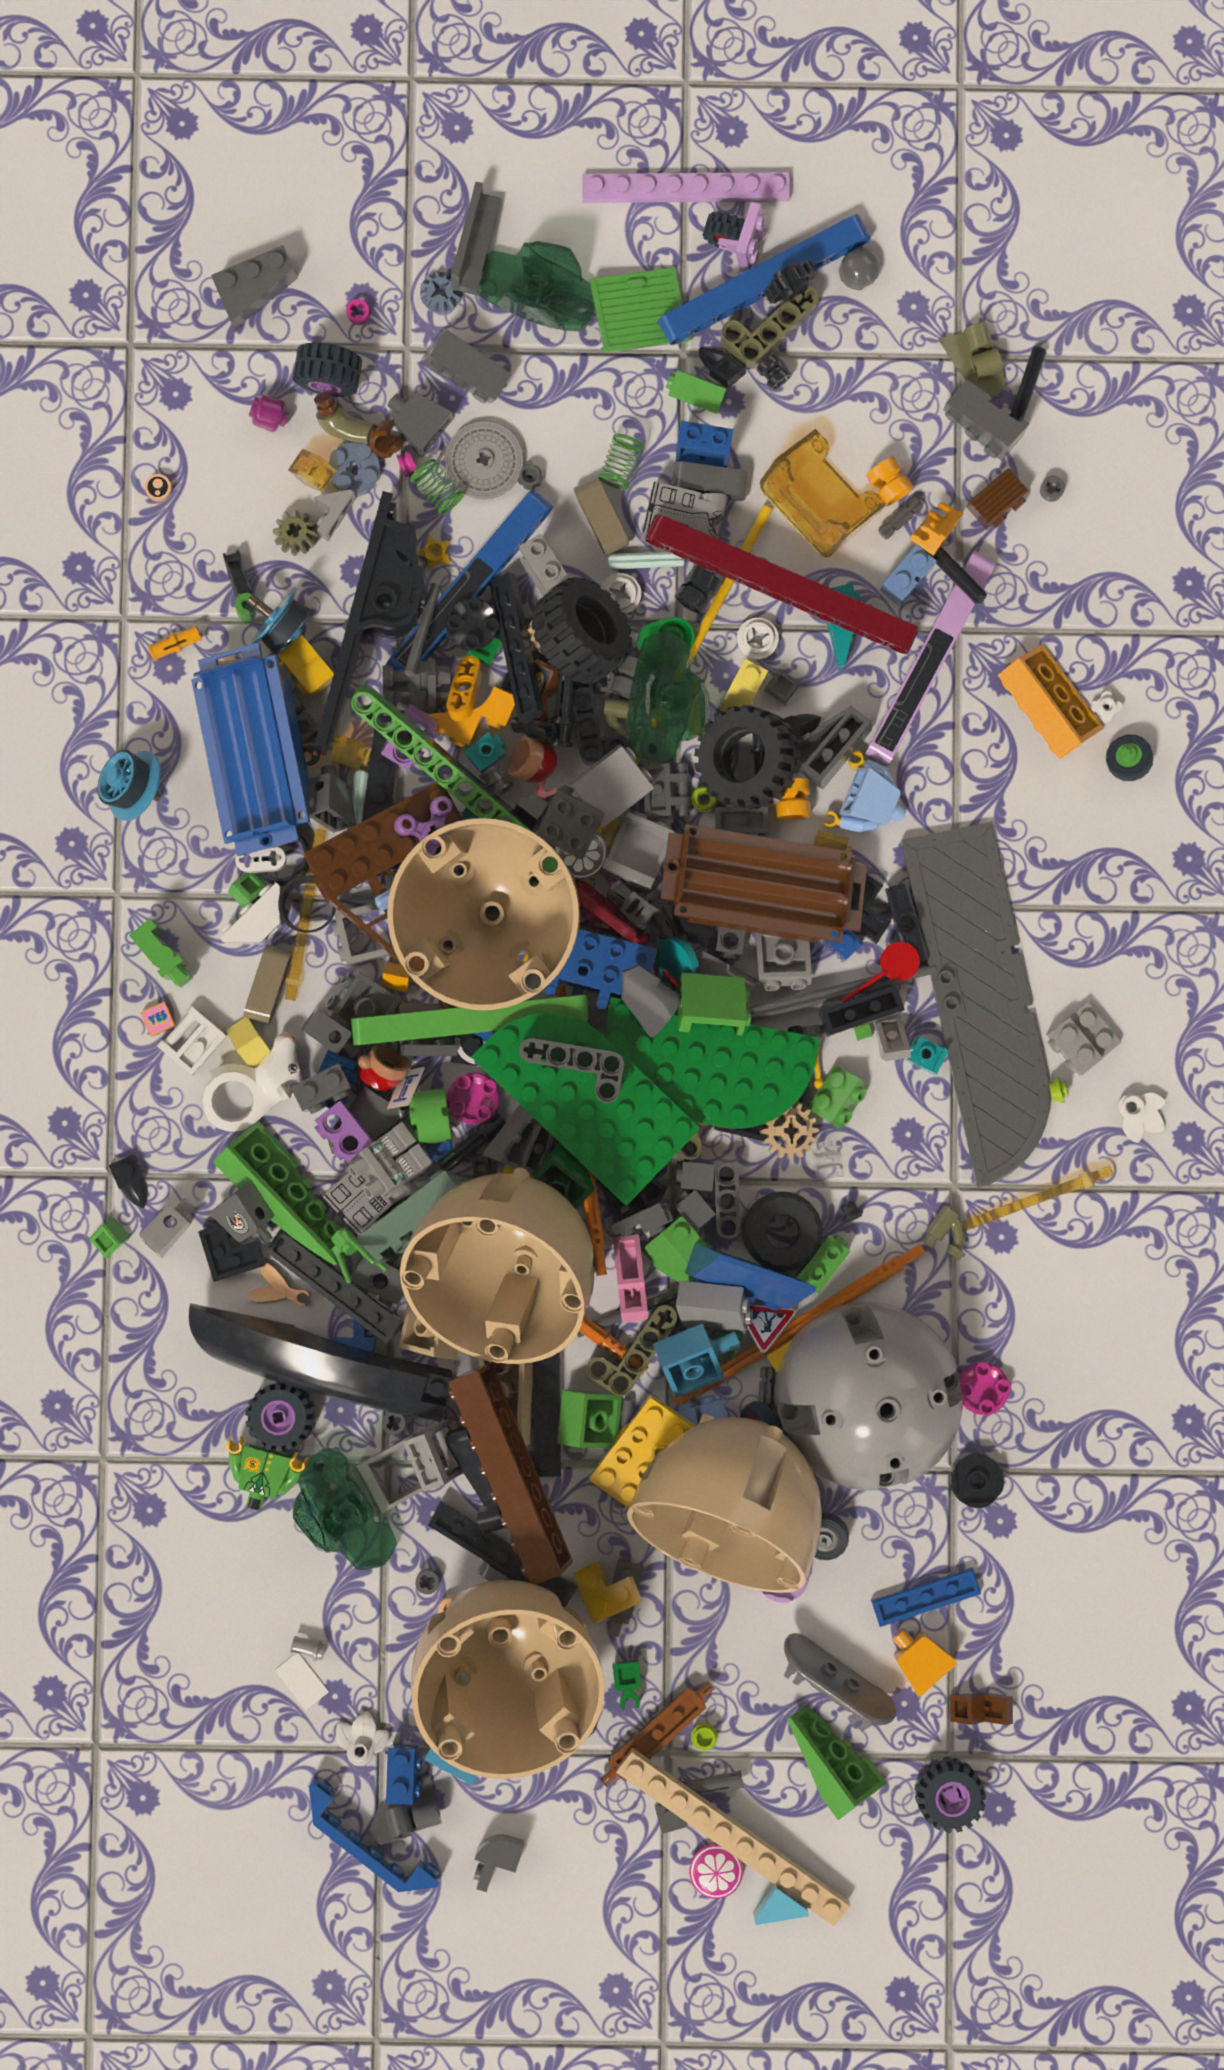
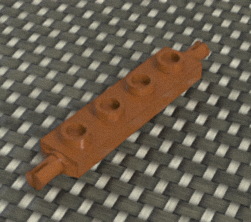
[599,1681,715,1787]

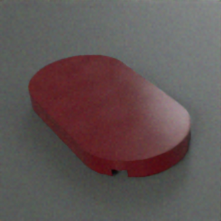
[572,875,650,946]

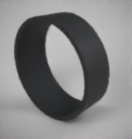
[254,834,310,886]
[278,875,336,933]

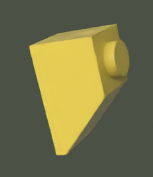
[719,659,768,713]

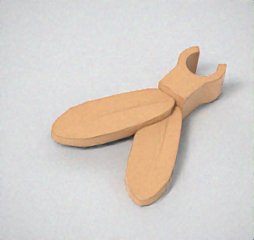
[248,1263,311,1306]

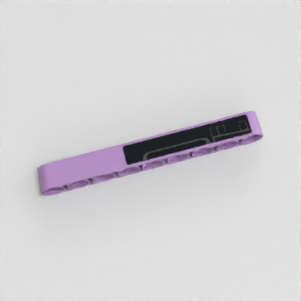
[865,550,997,766]

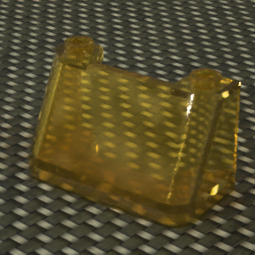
[760,429,886,557]

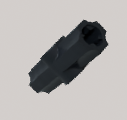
[885,883,928,962]

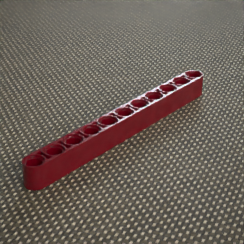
[645,514,919,654]

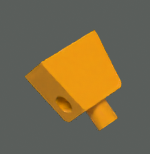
[892,1628,958,1697]

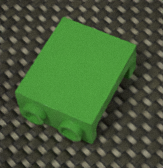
[678,973,751,1035]

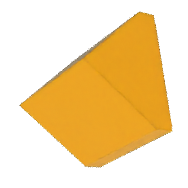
[381,962,411,993]

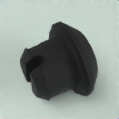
[840,1201,863,1223]

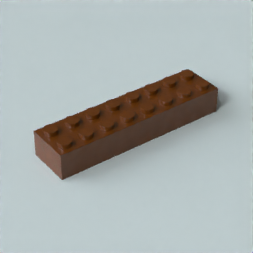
[448,1362,573,1585]

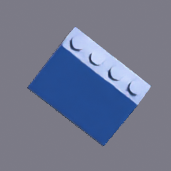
[685,1243,817,1311]

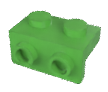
[807,1064,868,1130]

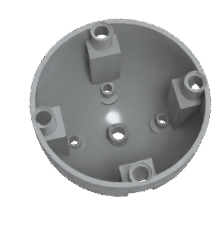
[774,1302,963,1491]

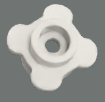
[1091,691,1123,723]

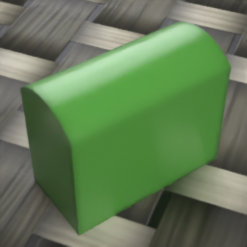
[854,1024,873,1041]

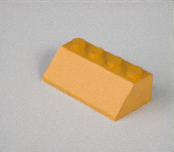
[998,644,1104,760]

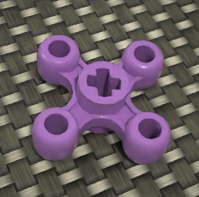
[394,796,453,856]

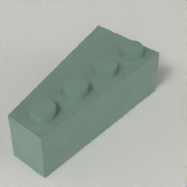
[356,1170,462,1264]

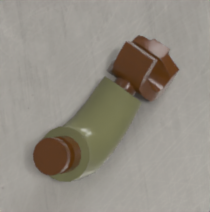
[314,391,404,458]

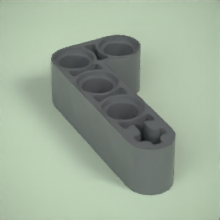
[519,1038,624,1103]

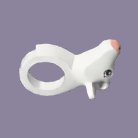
[202,1032,303,1132]

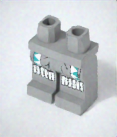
[348,1122,432,1199]

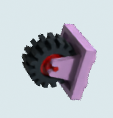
[702,202,767,272]

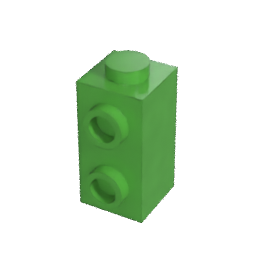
[665,369,726,414]
[795,1234,851,1294]

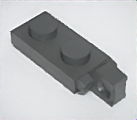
[606,1559,644,1637]

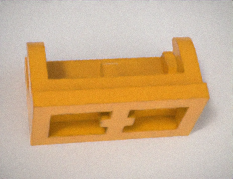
[910,502,964,555]

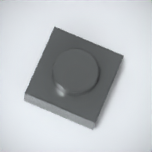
[655,1804,688,1834]

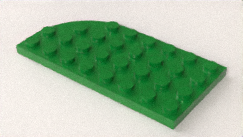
[603,997,820,1129]
[471,1013,701,1206]

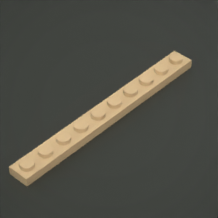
[616,1748,850,1926]

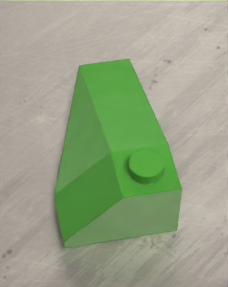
[787,1706,887,1820]

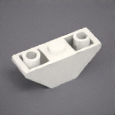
[220,883,283,945]

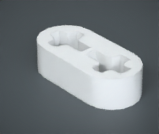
[235,847,287,873]

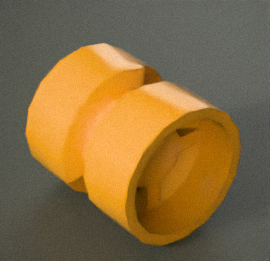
[866,456,914,507]
[776,778,811,820]

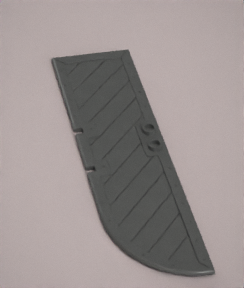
[900,822,1051,1188]

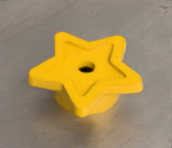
[417,536,450,570]

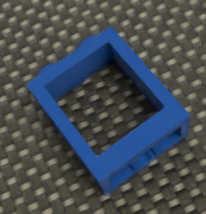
[675,420,733,468]

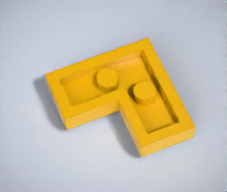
[573,1562,643,1623]

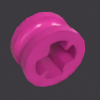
[346,299,371,325]
[396,451,417,477]

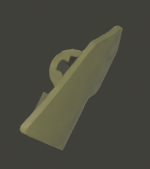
[939,322,1006,398]

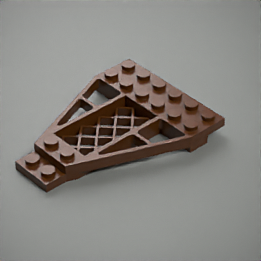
[303,782,464,1009]

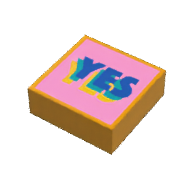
[140,1002,176,1037]

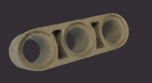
[573,477,629,556]
[243,944,293,1024]

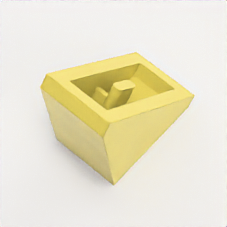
[225,1017,271,1068]

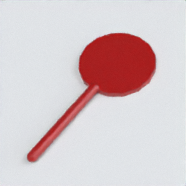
[842,942,920,1003]

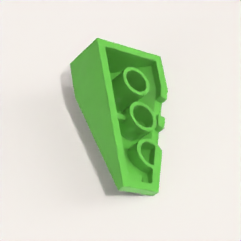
[641,1215,712,1284]

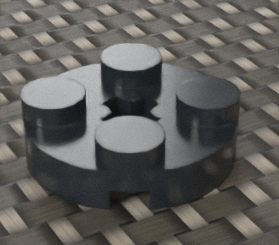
[950,1453,1004,1508]

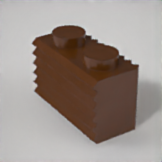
[966,468,1029,530]

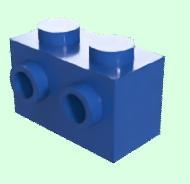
[386,1744,422,1805]

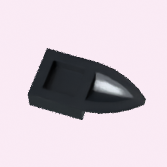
[698,348,746,389]
[783,714,822,740]
[108,1154,148,1209]

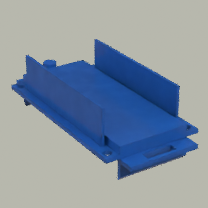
[191,642,310,856]

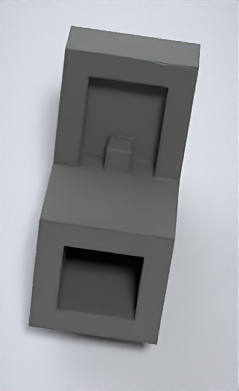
[473,1834,524,1892]

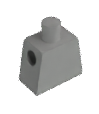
[139,1198,196,1258]

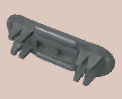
[784,1633,897,1731]

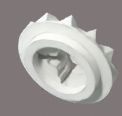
[600,573,641,614]
[737,618,779,660]

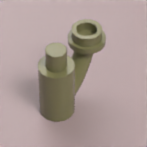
[603,698,647,746]
[923,1205,966,1260]

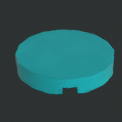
[656,936,699,988]

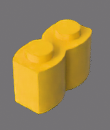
[277,635,334,698]

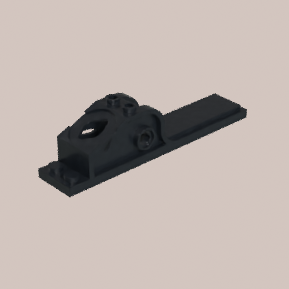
[315,491,428,756]

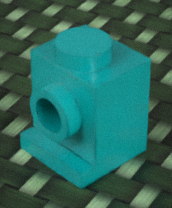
[464,732,506,773]
[906,1036,949,1075]

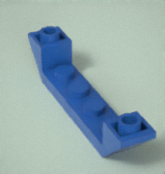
[309,1777,441,1892]

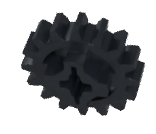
[763,260,818,304]

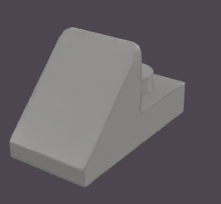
[314,489,356,542]
[875,1015,911,1061]

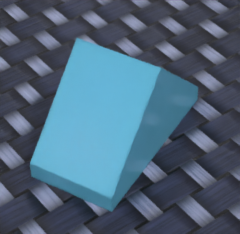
[753,1884,809,1925]

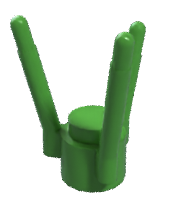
[331,1227,388,1283]

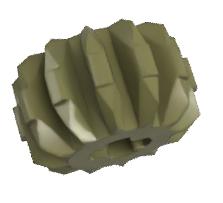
[273,510,318,556]

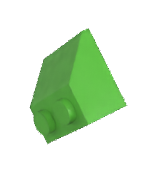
[557,1390,622,1448]

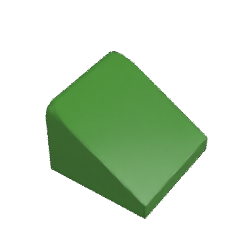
[228,873,266,908]
[89,1218,130,1258]

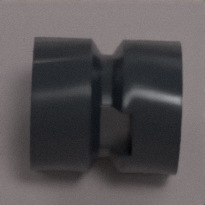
[674,565,722,615]

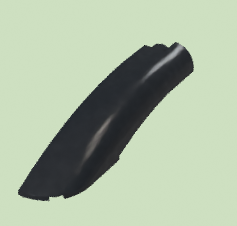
[188,1303,453,1422]

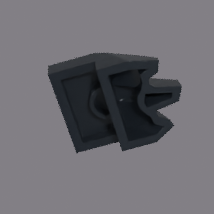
[597,1164,668,1221]

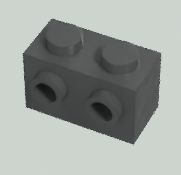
[290,1063,354,1114]

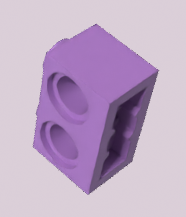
[381,704,438,770]
[314,1100,374,1162]

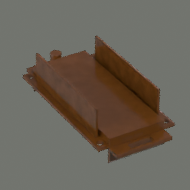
[660,824,867,943]

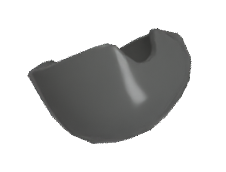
[838,247,881,290]

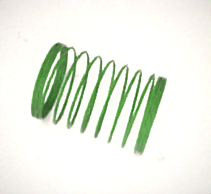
[598,433,644,490]
[410,459,464,515]

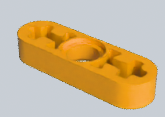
[446,656,483,721]

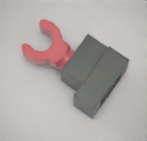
[514,780,557,827]

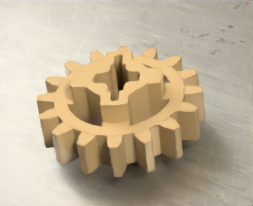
[760,1104,819,1160]

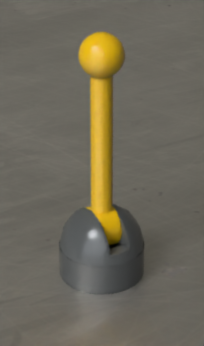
[802,1025,824,1089]

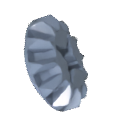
[420,271,461,313]

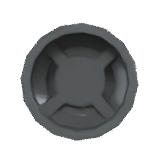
[610,656,654,703]

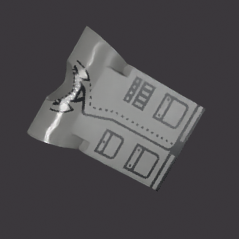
[640,481,728,541]
[321,1141,418,1237]

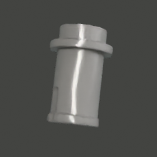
[290,1636,326,1662]

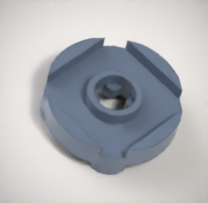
[328,442,381,496]

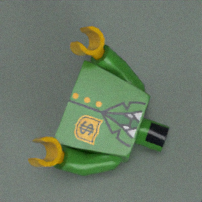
[226,1435,309,1511]

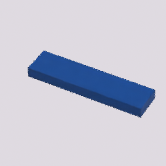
[871,1567,981,1627]

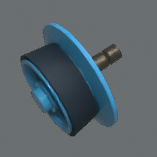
[246,587,310,655]
[97,750,161,821]

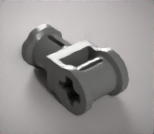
[607,879,660,930]

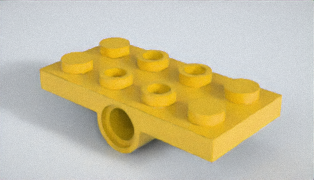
[589,1395,695,1508]

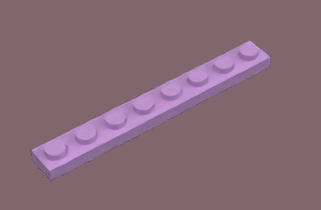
[582,172,790,203]

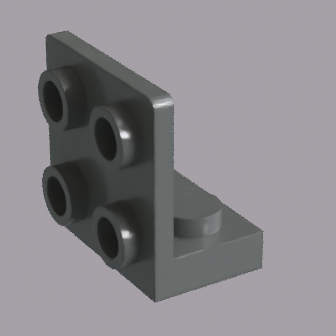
[537,784,605,859]
[399,1003,457,1056]

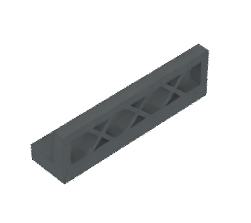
[451,182,501,295]

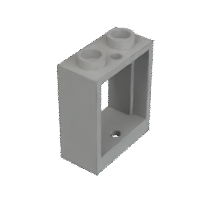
[331,903,391,967]
[403,1416,463,1492]
[356,1433,423,1513]

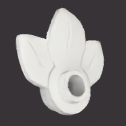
[1118,1092,1166,1143]
[336,1711,389,1766]

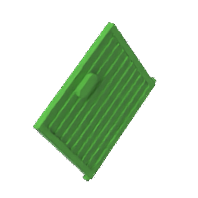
[589,267,692,353]

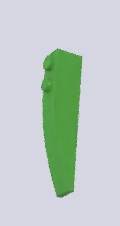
[213,1121,346,1265]

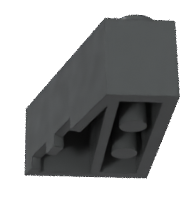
[211,245,297,332]
[419,329,511,404]
[943,380,1030,461]
[795,706,872,790]
[482,1104,555,1175]

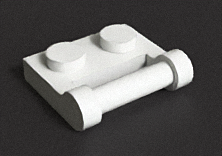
[157,1005,227,1076]

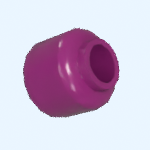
[248,394,289,432]

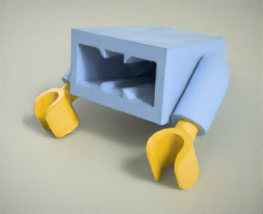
[824,751,906,832]

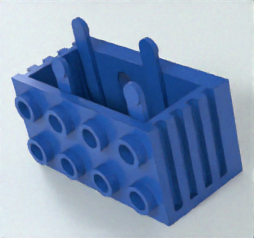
[545,929,657,1010]

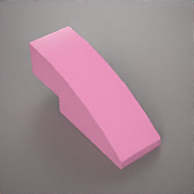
[613,1234,649,1323]

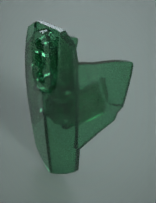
[477,241,595,332]
[627,631,709,763]
[293,1448,398,1570]

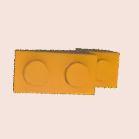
[428,686,516,747]

